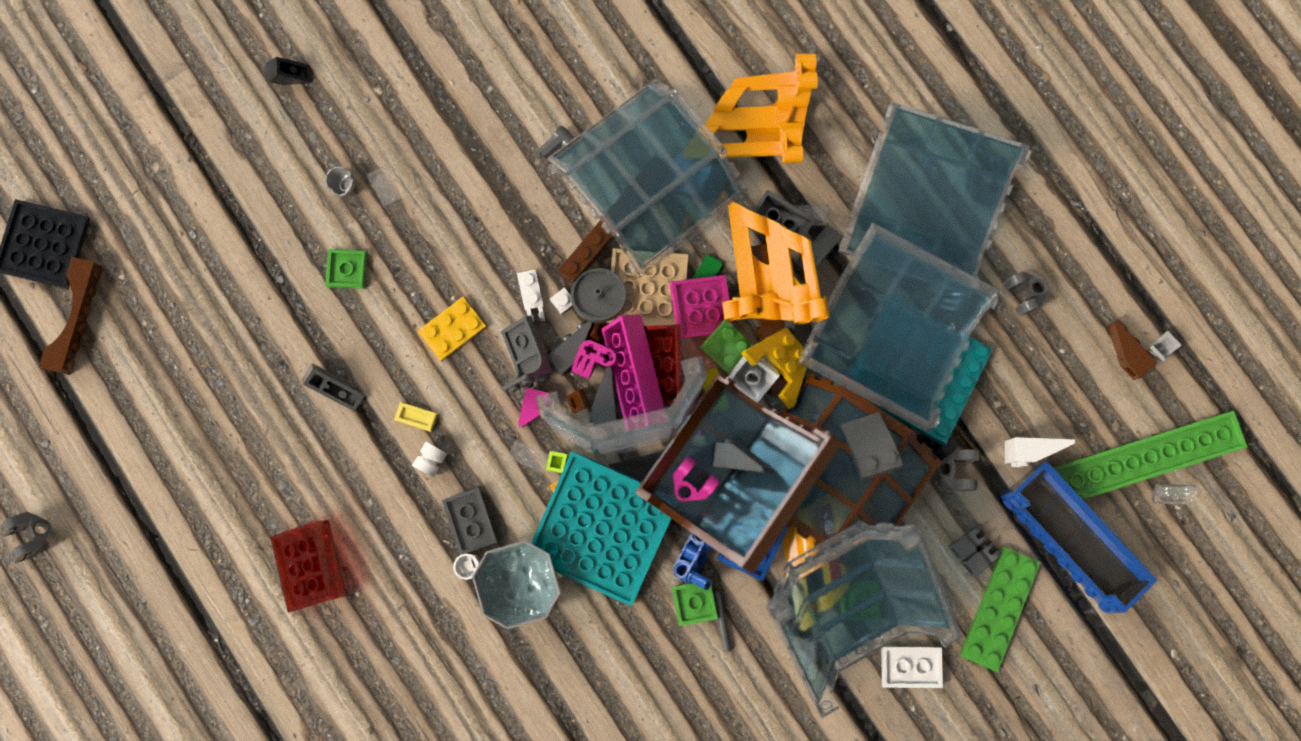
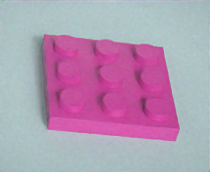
[669,275,734,339]

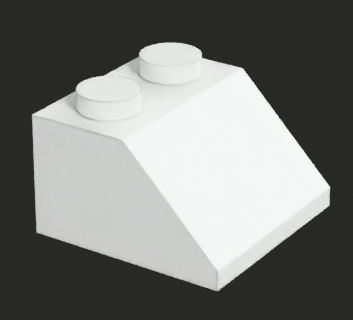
[728,345,780,403]

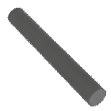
[713,592,731,652]

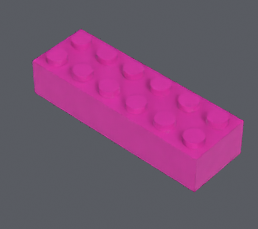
[602,314,669,439]

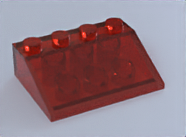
[647,324,683,404]
[270,520,347,613]

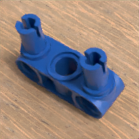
[673,527,731,590]

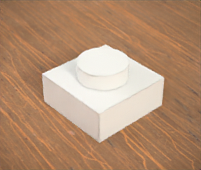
[550,288,573,315]

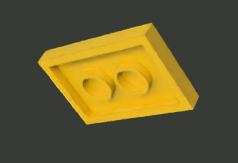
[418,297,487,362]

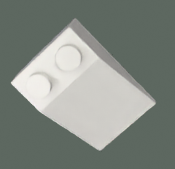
[1005,437,1075,468]

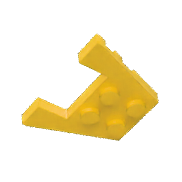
[741,327,811,409]

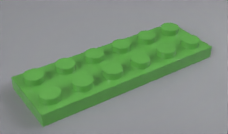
[959,547,1040,672]

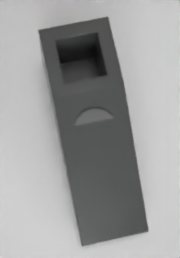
[547,321,593,377]

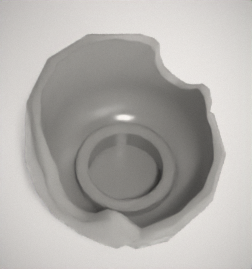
[325,167,356,197]

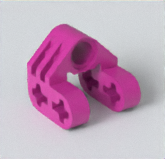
[571,340,617,379]
[673,456,720,502]

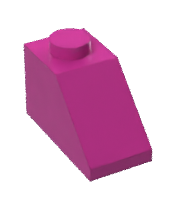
[518,388,553,428]

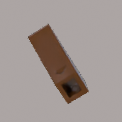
[1108,320,1157,380]

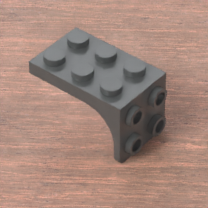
[501,315,553,393]

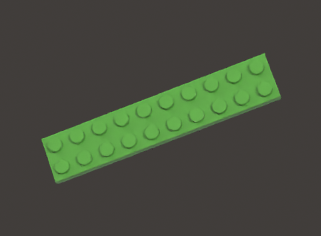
[1053,411,1247,500]

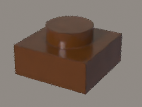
[588,322,608,344]
[566,389,590,414]

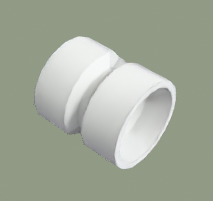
[412,442,447,477]
[453,554,481,580]

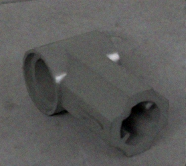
[537,126,576,163]

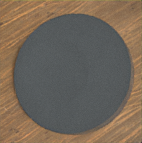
[571,268,626,323]

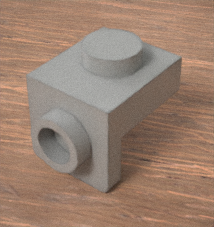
[1149,330,1181,362]

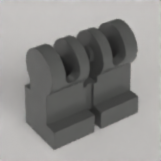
[948,525,1001,576]

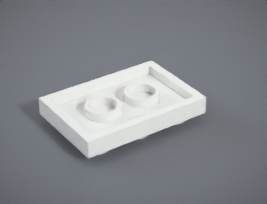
[881,646,943,688]

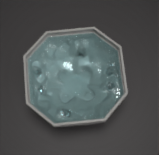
[472,540,560,629]

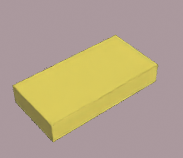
[394,402,438,432]

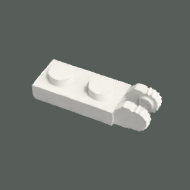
[517,269,545,323]

